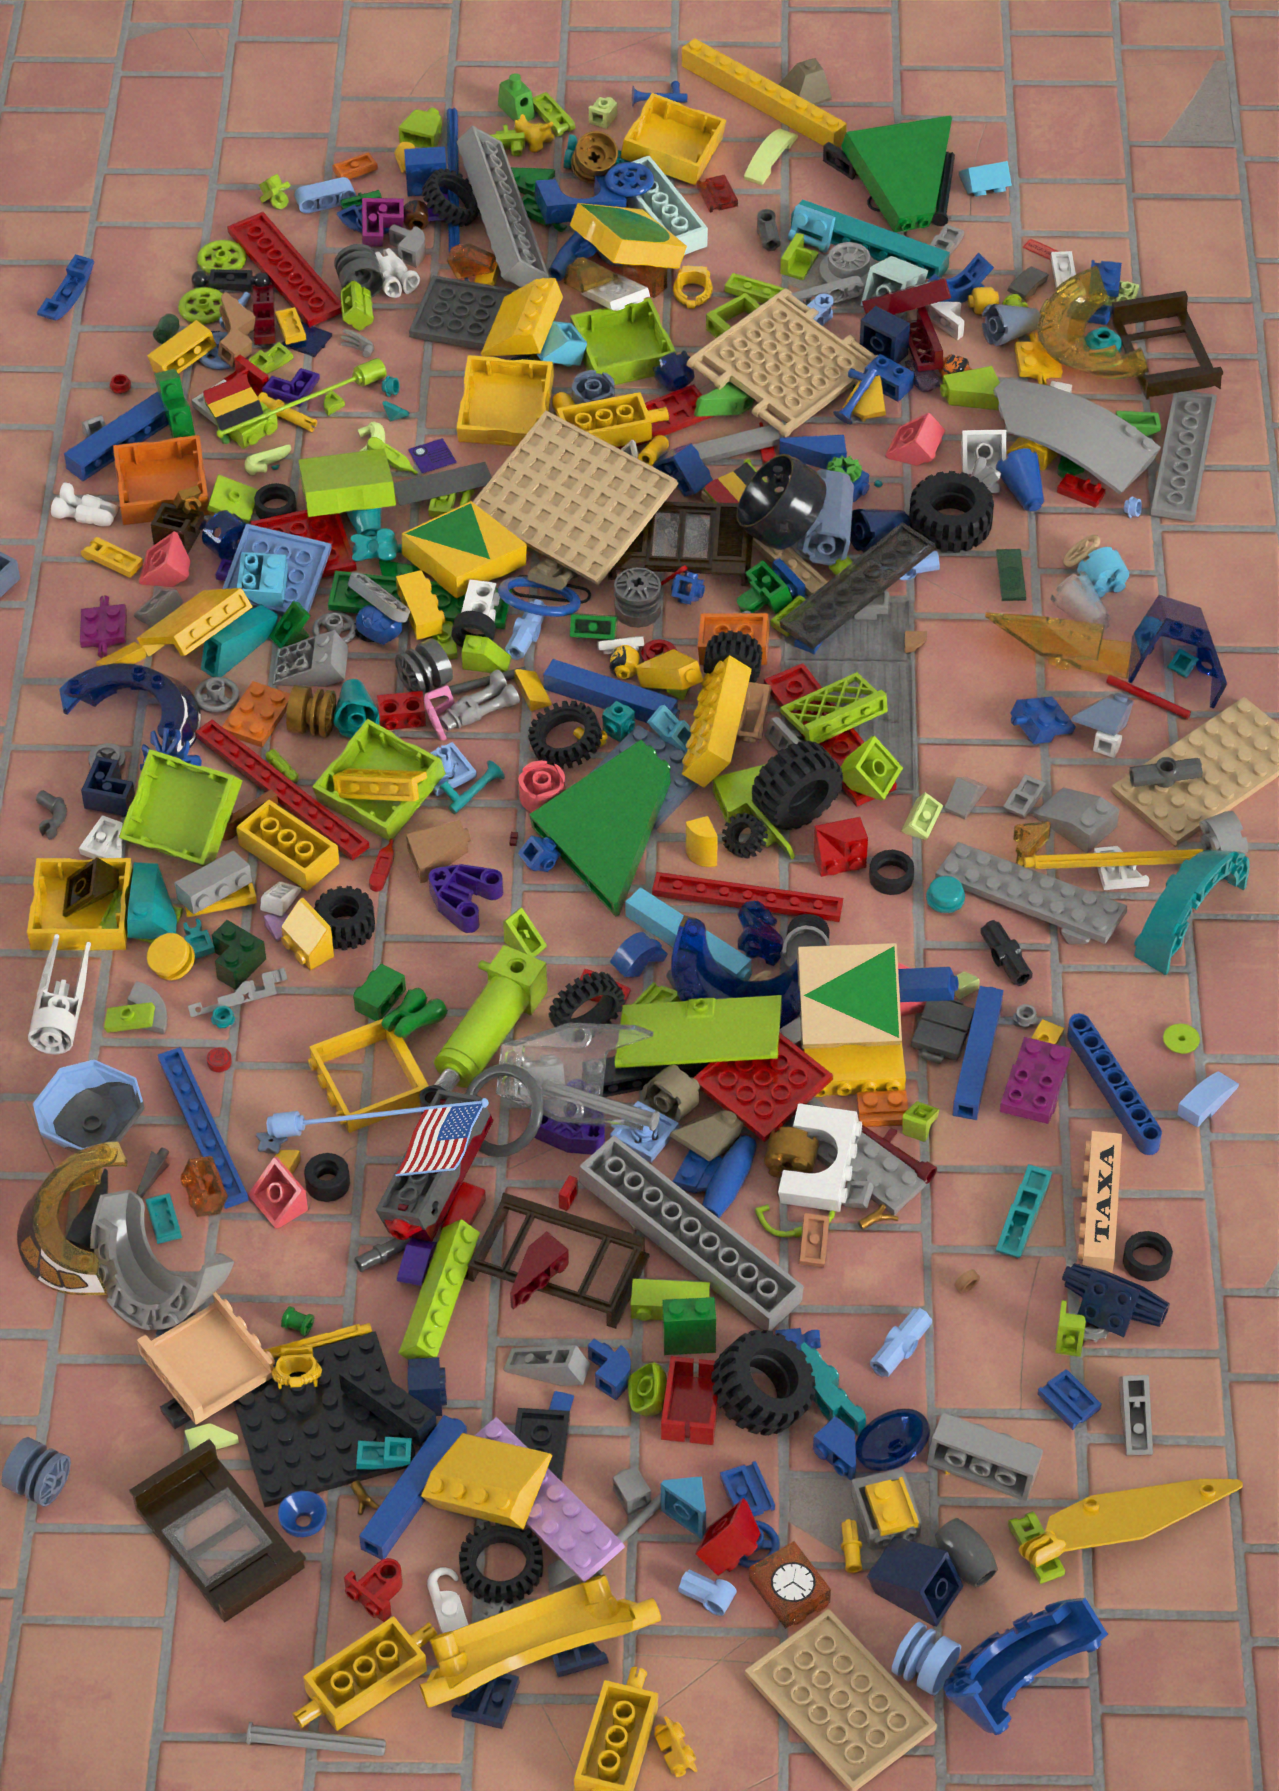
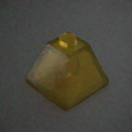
[564,257,619,293]

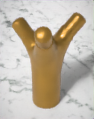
[858,1204,899,1230]
[350,1480,380,1515]

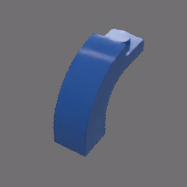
[927,253,994,304]

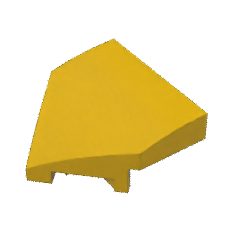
[842,376,886,422]

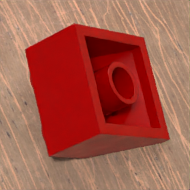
[695,1498,760,1576]

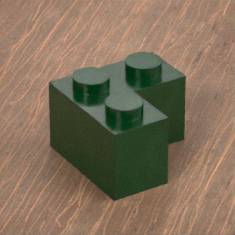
[212,920,266,990]

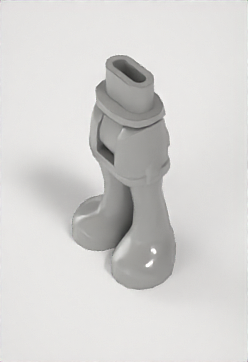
[439,669,520,731]

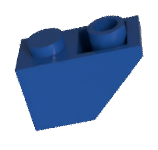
[813,1416,856,1481]

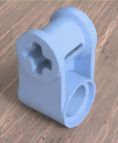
[807,293,834,326]

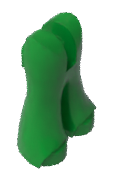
[382,988,448,1038]

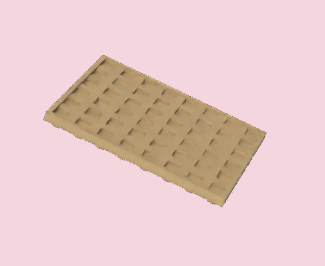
[473,411,678,585]

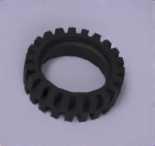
[422,168,480,227]

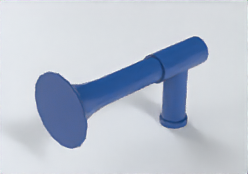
[632,81,688,107]
[833,367,878,425]

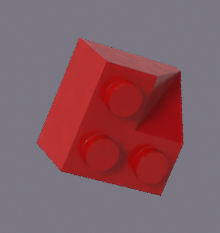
[813,817,868,877]

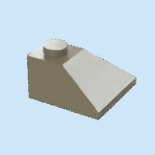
[779,58,832,105]
[670,1109,743,1161]

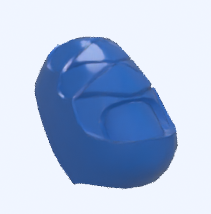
[356,605,402,645]

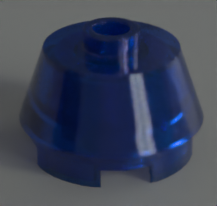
[653,350,695,391]

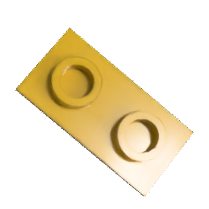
[654,1716,698,1777]

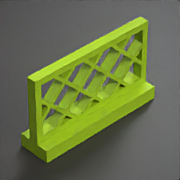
[780,672,888,744]

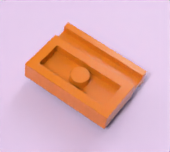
[857,1090,908,1127]

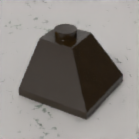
[63,858,119,917]

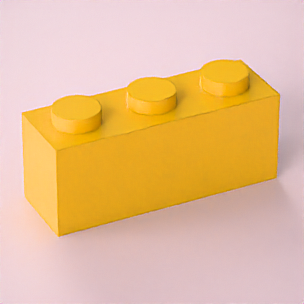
[147,320,217,374]
[396,570,445,640]

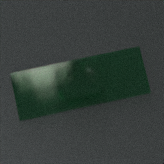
[996,549,1026,601]

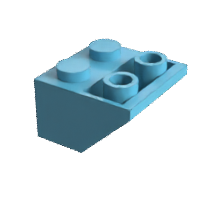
[537,321,587,366]
[237,552,288,607]

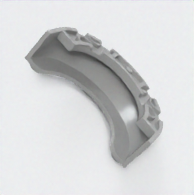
[90,1189,234,1330]

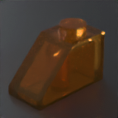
[447,243,497,279]

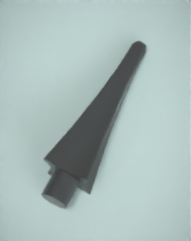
[136,1147,169,1198]

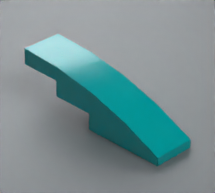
[996,1164,1052,1259]

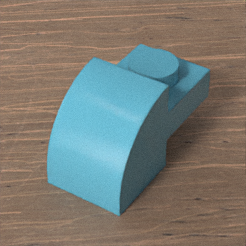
[647,705,691,752]

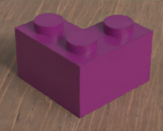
[362,198,404,247]

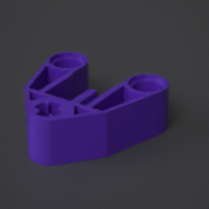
[429,864,503,933]
[530,1079,605,1155]

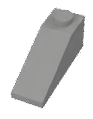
[504,1345,591,1386]
[1119,1375,1153,1455]

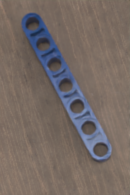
[1067,1013,1162,1155]

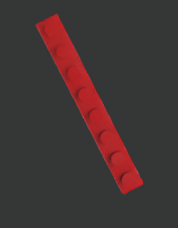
[652,872,844,922]

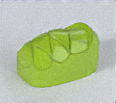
[628,1362,667,1417]

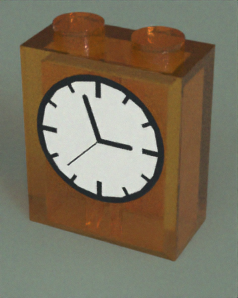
[749,1541,831,1629]

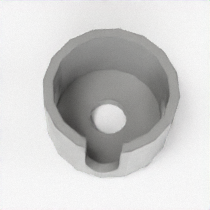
[782,925,830,975]

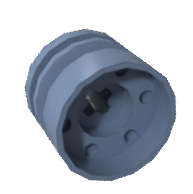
[1,1437,71,1507]

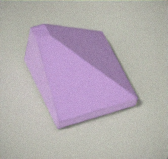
[264,914,288,941]

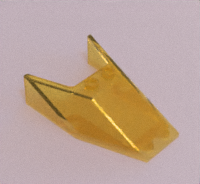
[985,612,1135,679]

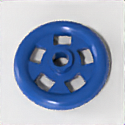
[605,162,654,197]

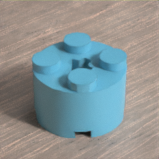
[1077,547,1129,599]

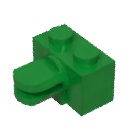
[737,560,793,614]

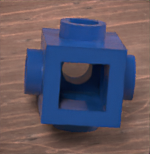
[671,571,705,605]
[518,835,561,872]

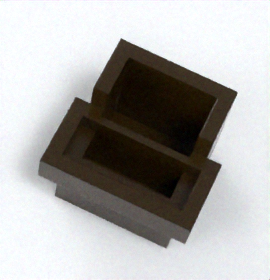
[151,502,204,554]

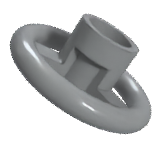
[312,612,356,644]
[194,677,239,713]

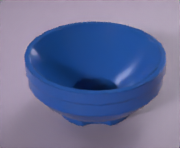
[278,1491,327,1537]

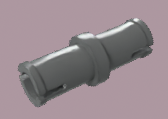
[354,1238,406,1272]

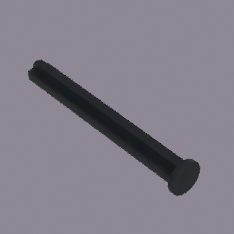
[932,151,955,226]

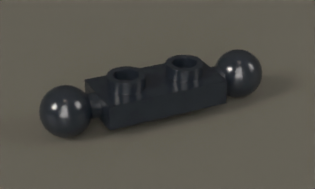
[191,269,270,291]

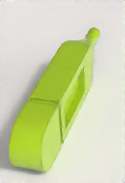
[367,437,418,475]

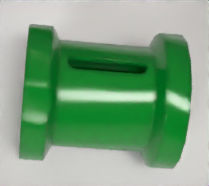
[281,1306,315,1337]

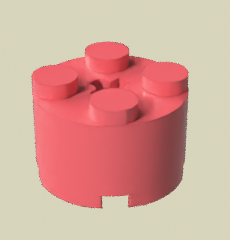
[518,761,565,813]

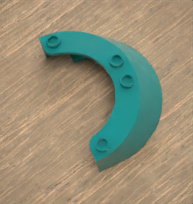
[1134,850,1250,975]

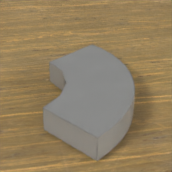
[127,981,168,1034]

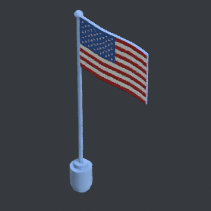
[267,1098,489,1176]

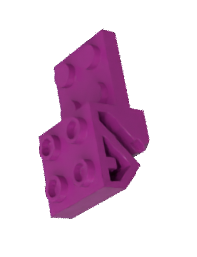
[1000,1037,1072,1124]

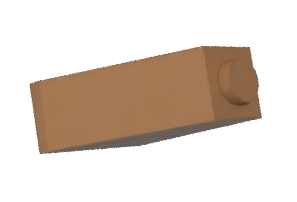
[406,820,471,883]

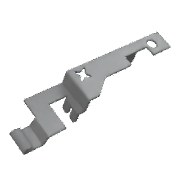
[188,968,287,1017]

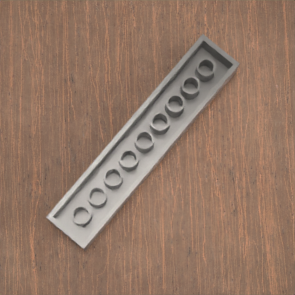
[457,126,549,288]
[579,1135,804,1331]

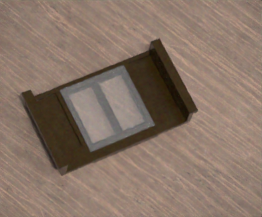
[608,501,753,586]
[129,1439,306,1623]

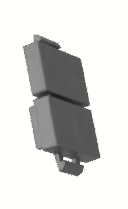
[911,999,974,1064]

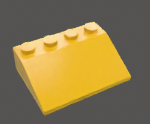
[481,278,563,357]
[421,1433,552,1530]

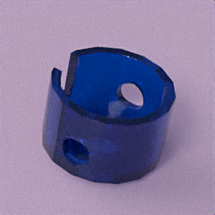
[202,510,247,560]

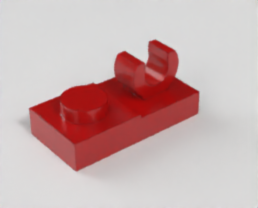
[1057,473,1106,508]

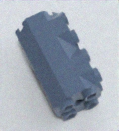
[797,469,854,565]

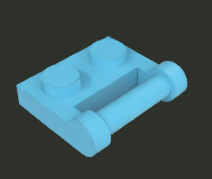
[788,204,836,253]

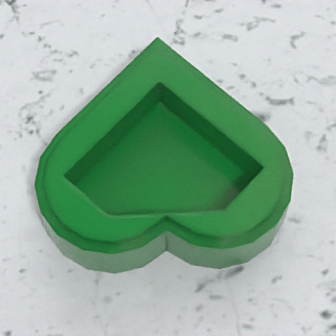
[1057,455,1084,478]

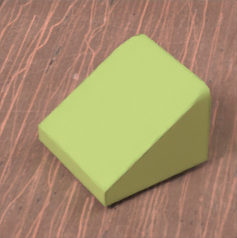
[954,971,979,1000]

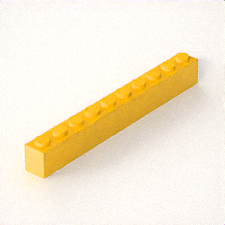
[682,38,847,147]

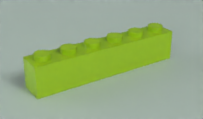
[398,1219,480,1360]

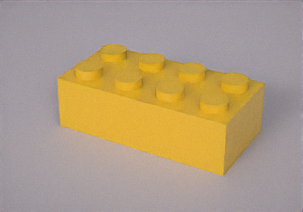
[236,800,340,892]

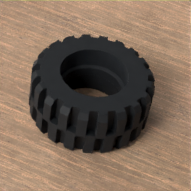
[909,471,994,553]
[752,741,843,830]
[711,1330,816,1436]

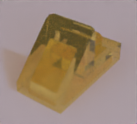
[1013,821,1051,866]

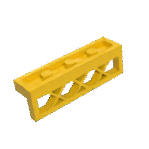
[333,768,427,802]

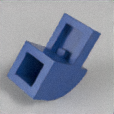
[610,932,668,977]
[588,1339,631,1400]

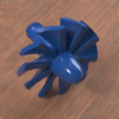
[140,728,202,771]

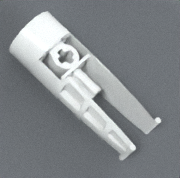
[28,934,91,1054]

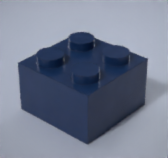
[860,306,910,364]

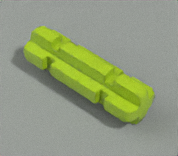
[265,749,299,783]

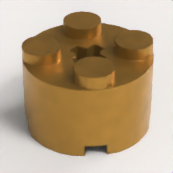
[764,1127,819,1178]

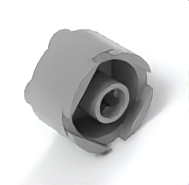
[1199,811,1248,854]

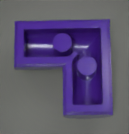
[262,368,320,407]

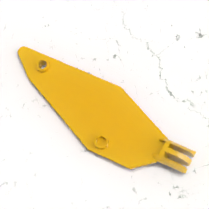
[1019,1479,1243,1568]

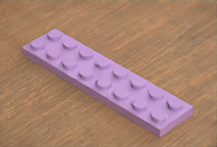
[475,1417,625,1583]

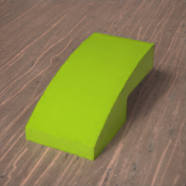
[248,342,294,374]

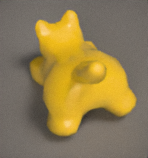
[514,114,554,153]

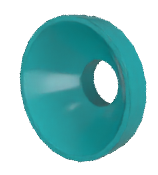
[1083,327,1122,360]

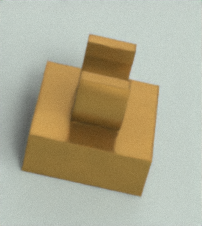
[173,485,201,514]

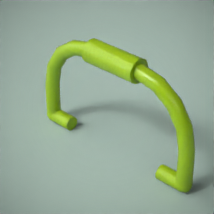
[755,1204,836,1238]

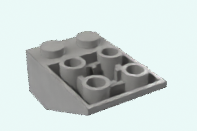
[273,630,349,687]

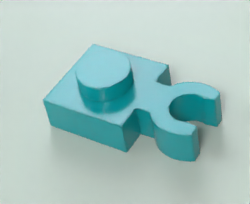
[183,919,215,959]

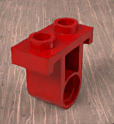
[344,1558,403,1622]

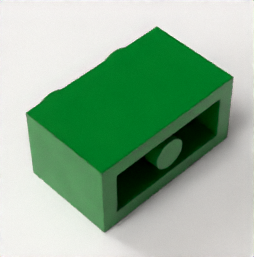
[570,613,618,639]
[353,964,406,1021]

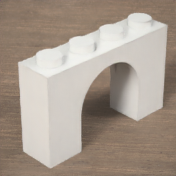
[778,1104,862,1212]

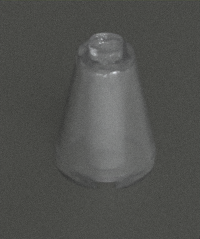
[1050,571,1111,633]

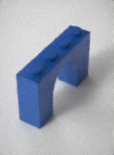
[535,175,627,224]

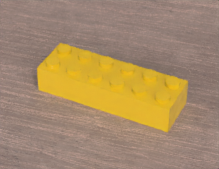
[682,655,752,788]

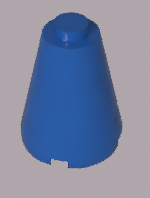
[996,448,1044,511]

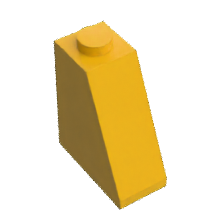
[635,649,703,690]

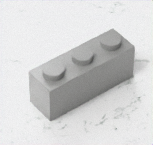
[175,851,252,914]

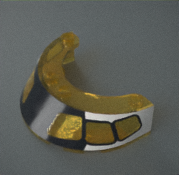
[17,1142,128,1295]

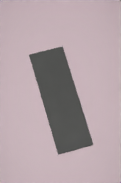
[393,462,492,506]

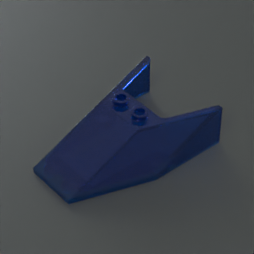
[1128,595,1227,709]

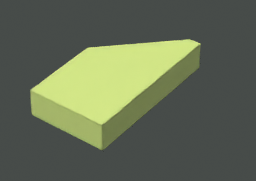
[185,1423,239,1451]

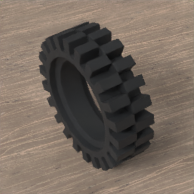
[528,701,602,769]
[548,972,625,1042]
[459,1521,543,1604]

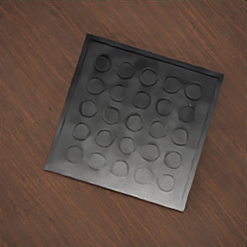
[233,1331,416,1508]

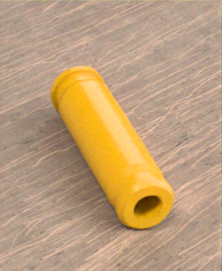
[637,435,669,466]

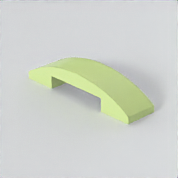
[744,129,798,185]

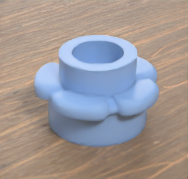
[1124,496,1142,518]

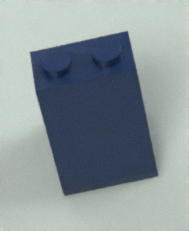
[867,1536,963,1627]

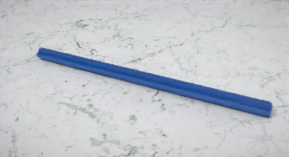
[447,108,460,262]

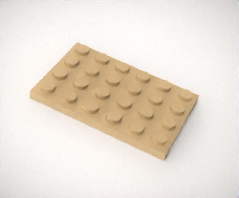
[745,1609,937,1791]

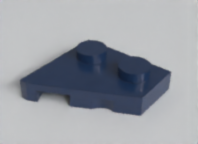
[451,1673,520,1729]

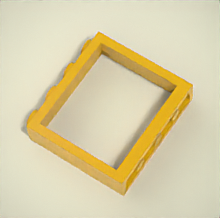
[307,1018,429,1133]

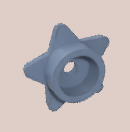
[256,1132,288,1154]

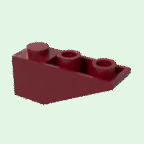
[510,1231,569,1310]

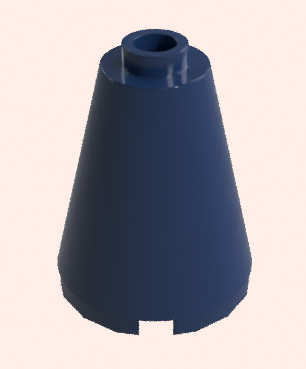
[850,509,910,553]

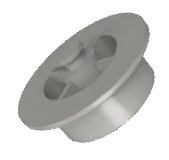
[820,242,877,290]

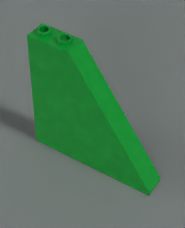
[841,115,952,232]
[529,740,671,917]

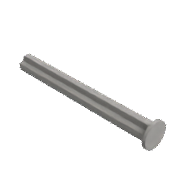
[541,1079,660,1131]
[247,1722,386,1756]

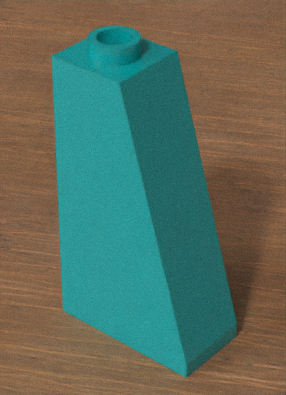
[201,604,278,677]

